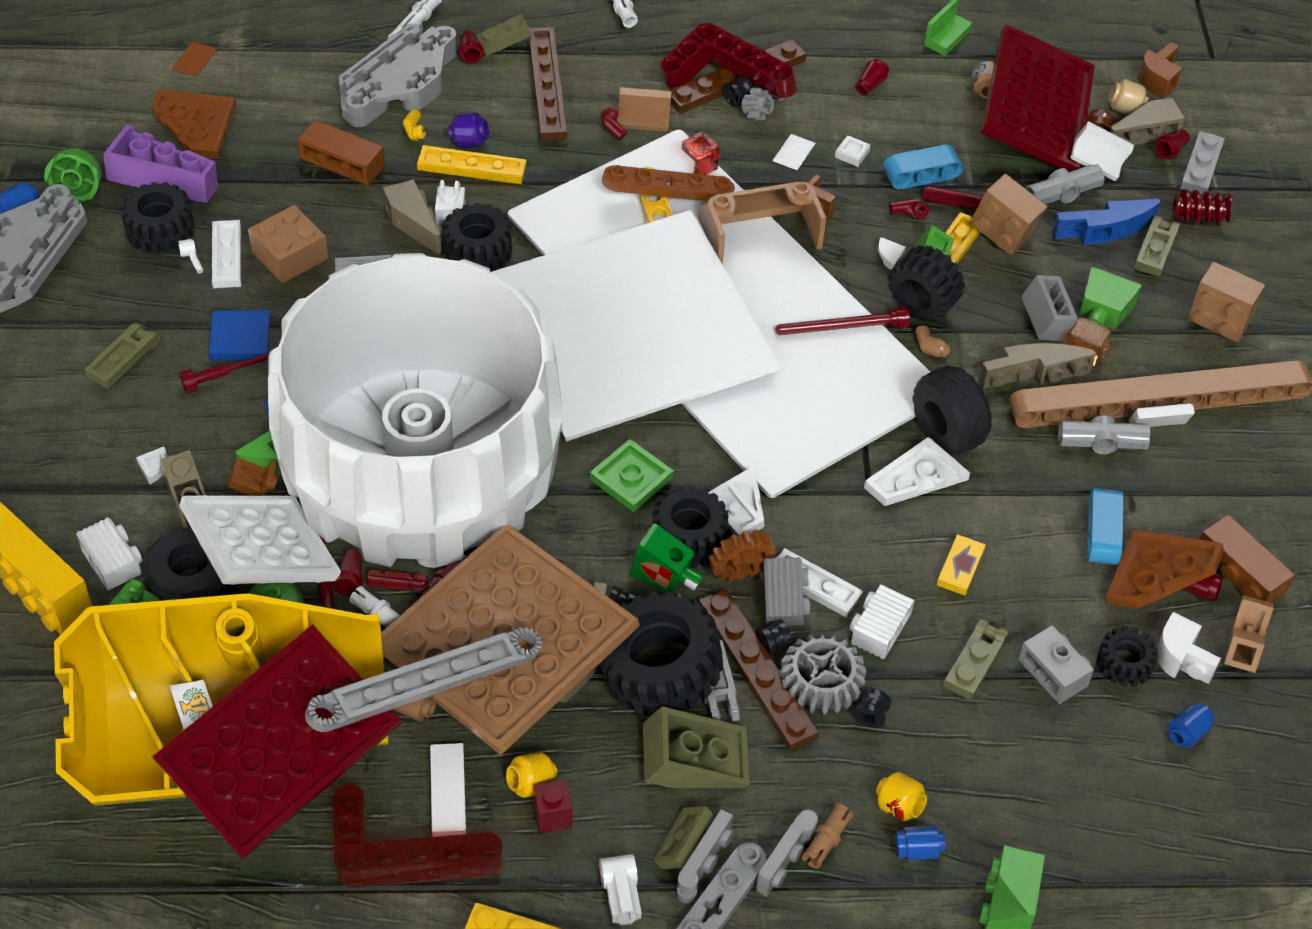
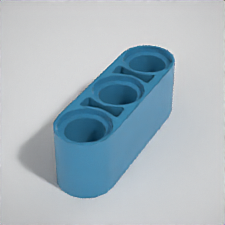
[883,145,963,190]
[1087,488,1123,566]

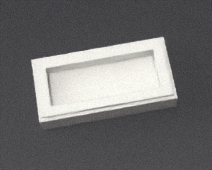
[1129,403,1195,427]

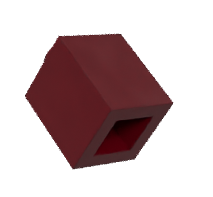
[533,779,573,834]

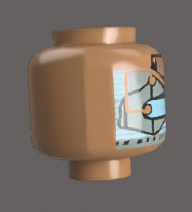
[972,60,995,99]

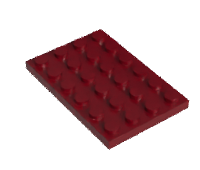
[981,24,1095,172]
[152,624,402,860]

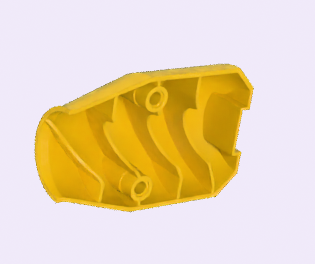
[54,593,389,806]

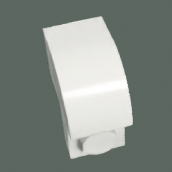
[1157,612,1221,684]

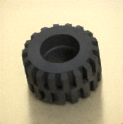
[121,182,195,254]
[443,203,512,272]
[888,245,965,322]
[652,486,729,568]

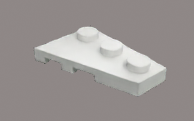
[864,437,970,506]

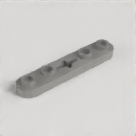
[677,843,766,929]

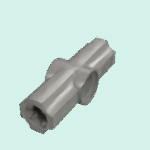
[1025,164,1105,204]
[1058,415,1150,454]

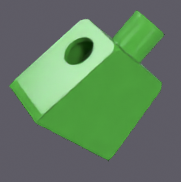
[1079,267,1142,331]

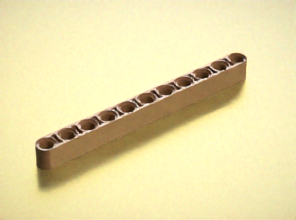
[1009,361,1312,428]

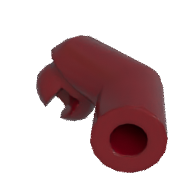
[600,107,627,141]
[889,198,929,219]

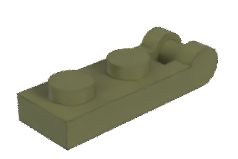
[1134,215,1181,277]
[84,322,161,389]
[943,617,1010,701]

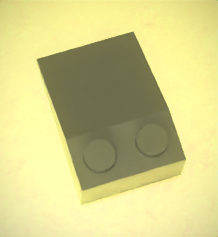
[643,706,750,788]

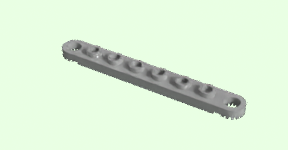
[305,627,542,732]

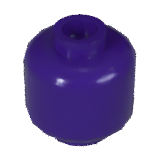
[448,112,489,149]

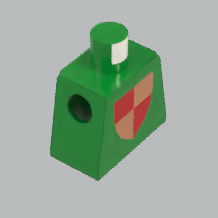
[629,523,704,592]

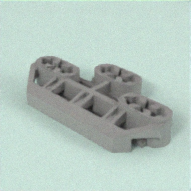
[339,23,457,127]
[0,184,88,313]

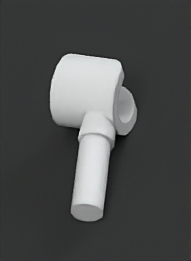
[178,239,204,274]

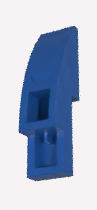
[1052,199,1160,245]

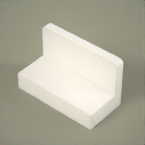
[1070,121,1134,181]

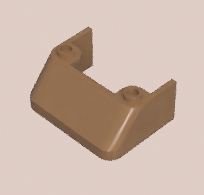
[699,182,826,265]

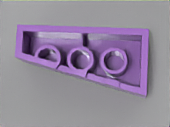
[103,124,218,203]

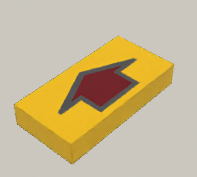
[937,534,986,596]

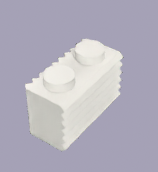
[76,517,143,591]
[849,584,915,659]

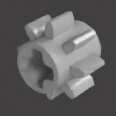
[742,88,774,120]

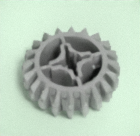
[780,633,866,715]

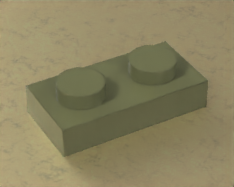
[476,14,532,57]
[653,806,713,869]

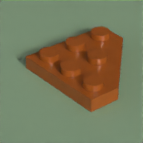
[152,89,236,159]
[1106,529,1224,609]

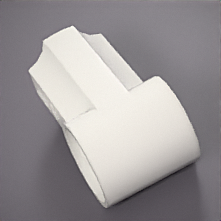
[599,854,642,925]

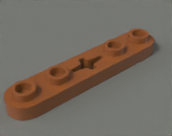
[602,165,735,201]

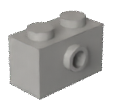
[1021,275,1078,341]
[1018,625,1094,704]

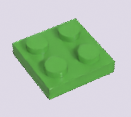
[589,439,674,512]

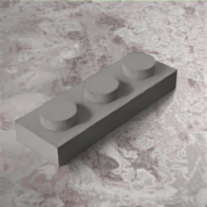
[1180,131,1225,195]

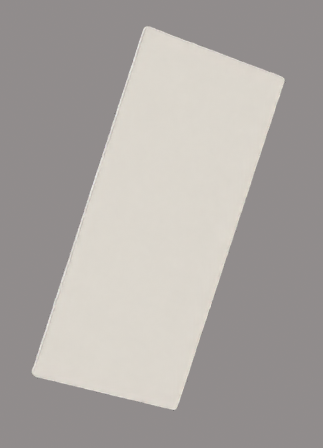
[508,130,930,498]

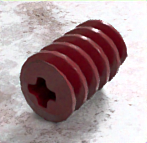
[1173,189,1232,226]

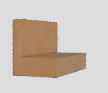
[617,87,671,131]

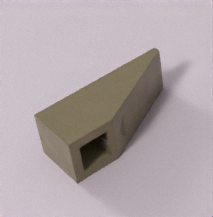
[383,179,443,255]
[160,450,206,528]

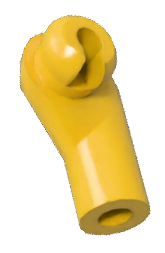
[403,109,426,141]

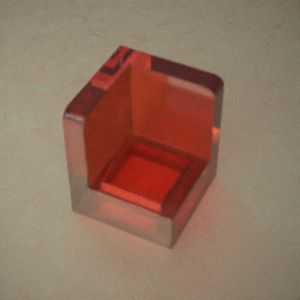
[682,131,720,175]

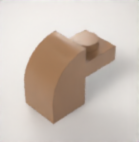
[1224,595,1274,673]

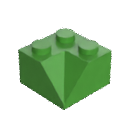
[979,845,1045,929]

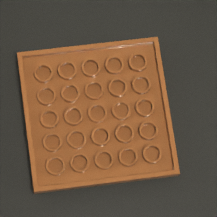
[381,525,640,755]

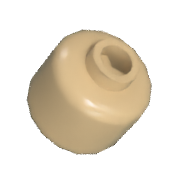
[1108,79,1149,116]

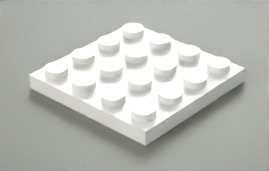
[179,496,341,585]

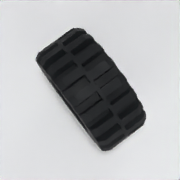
[600,592,723,715]

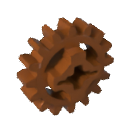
[709,529,777,582]

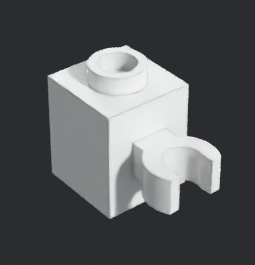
[435,180,466,229]

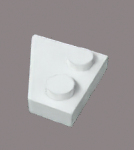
[708,466,765,537]

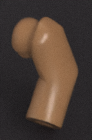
[915,325,950,358]

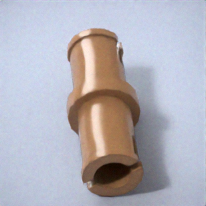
[802,804,853,869]

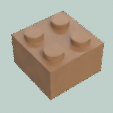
[970,173,1048,256]
[248,204,328,284]
[1187,262,1265,343]

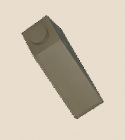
[1110,98,1185,145]

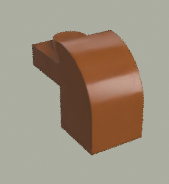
[1139,42,1182,99]

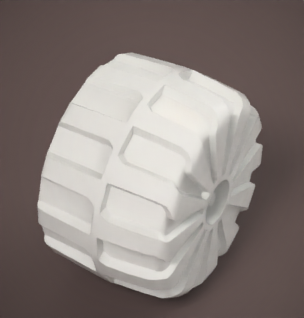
[268,253,562,568]

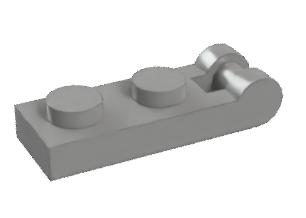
[677,809,734,904]

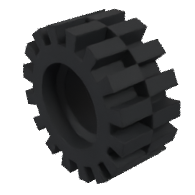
[1097,626,1158,687]

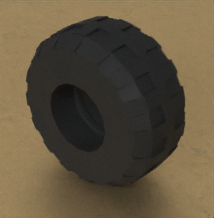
[912,365,992,455]
[142,527,238,601]

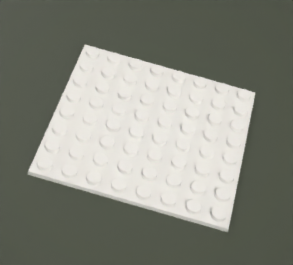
[491,210,781,441]

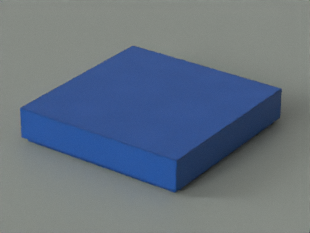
[209,310,271,360]

